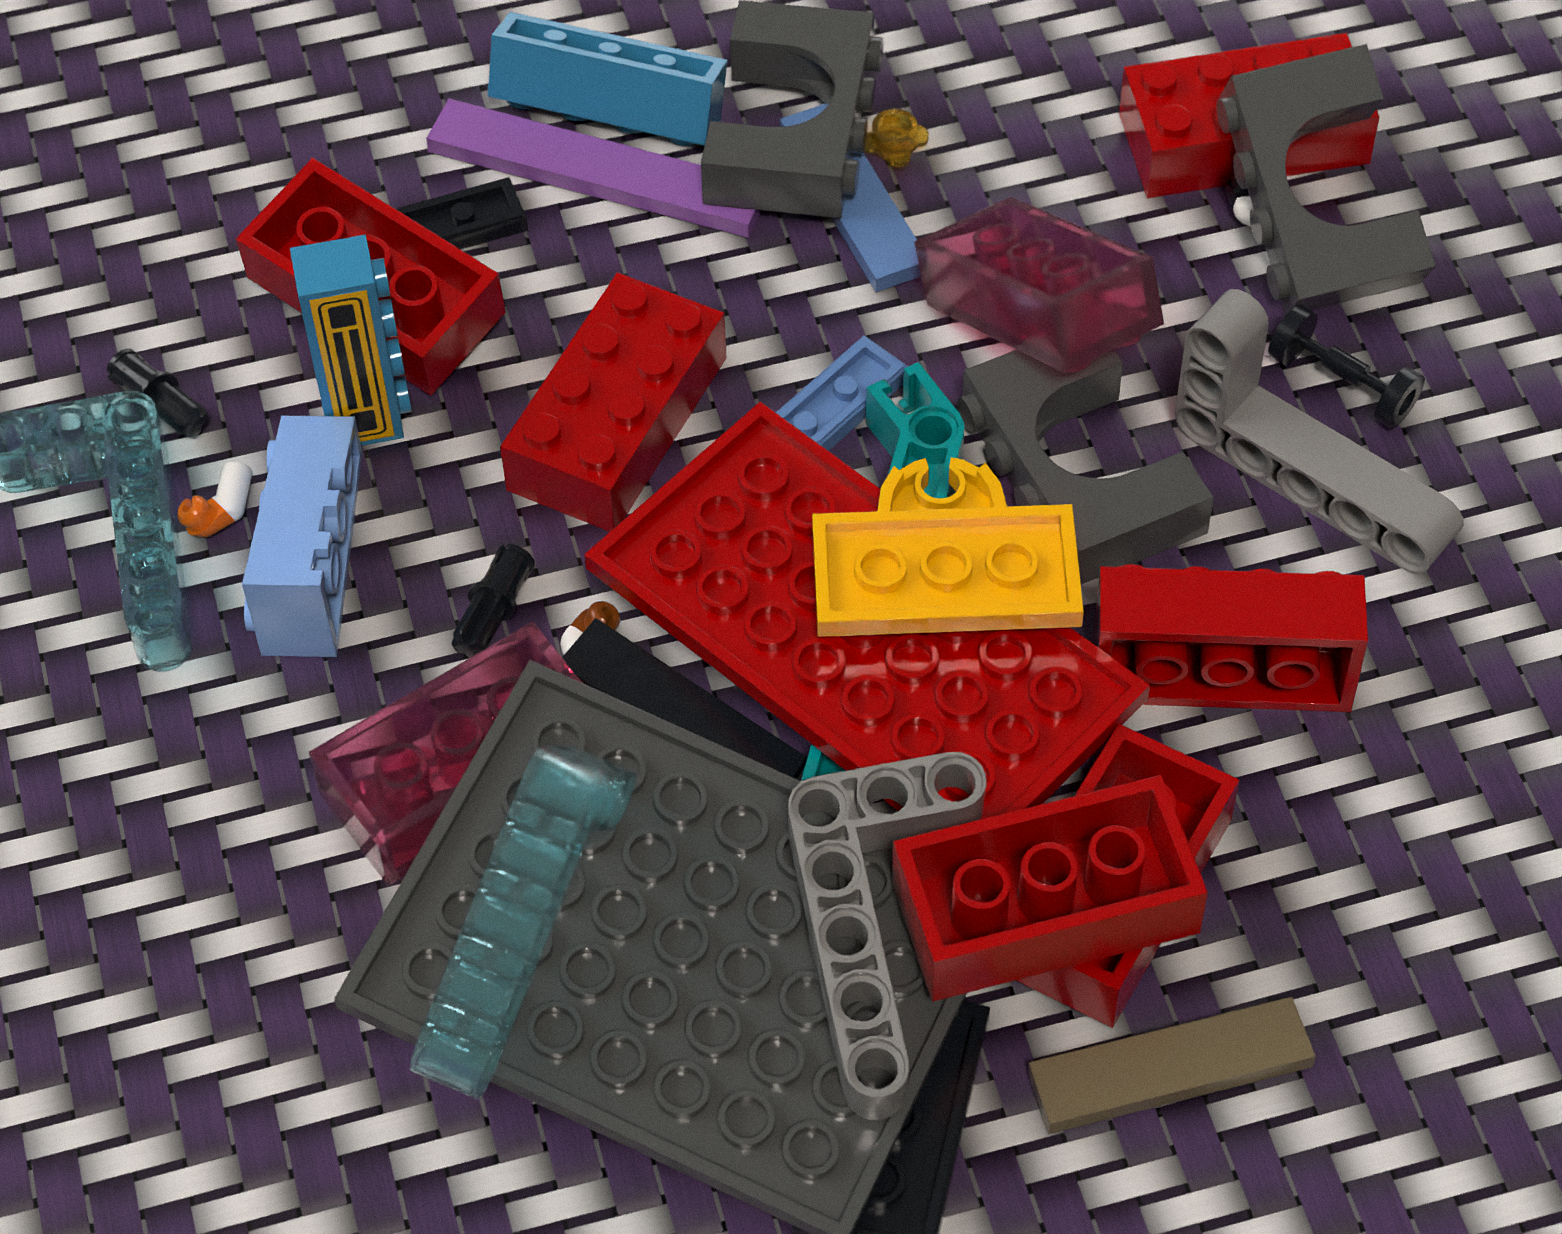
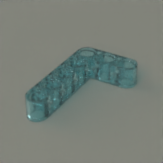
[0,391,193,672]
[410,745,636,1099]

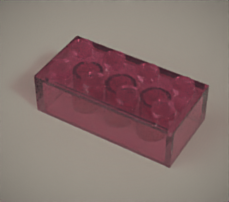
[914,197,1164,373]
[309,622,582,886]

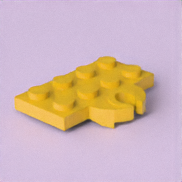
[812,457,1084,637]

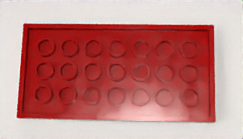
[584,402,1150,819]

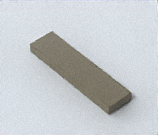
[1028,997,1316,1134]

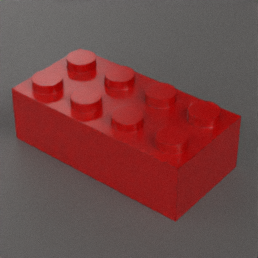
[1119,33,1380,198]
[236,157,506,396]
[500,272,727,532]
[1092,564,1368,712]
[1016,723,1240,1028]
[892,775,1208,1002]

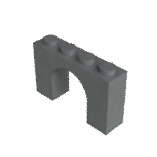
[701,0,884,218]
[1216,44,1436,314]
[958,320,1214,585]

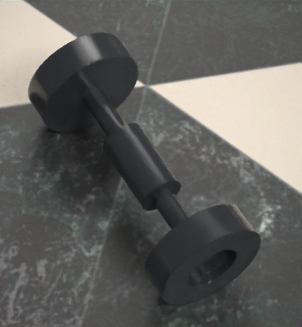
[1268,304,1425,429]

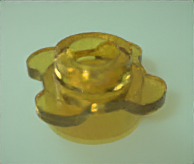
[865,109,929,167]

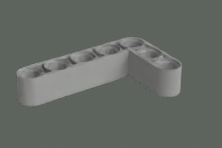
[1175,289,1464,574]
[788,752,986,1120]

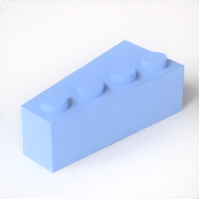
[242,416,363,657]

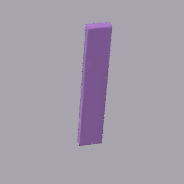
[426,99,762,238]

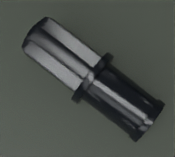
[107,348,208,437]
[452,544,535,659]

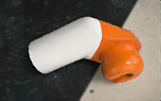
[177,461,252,538]

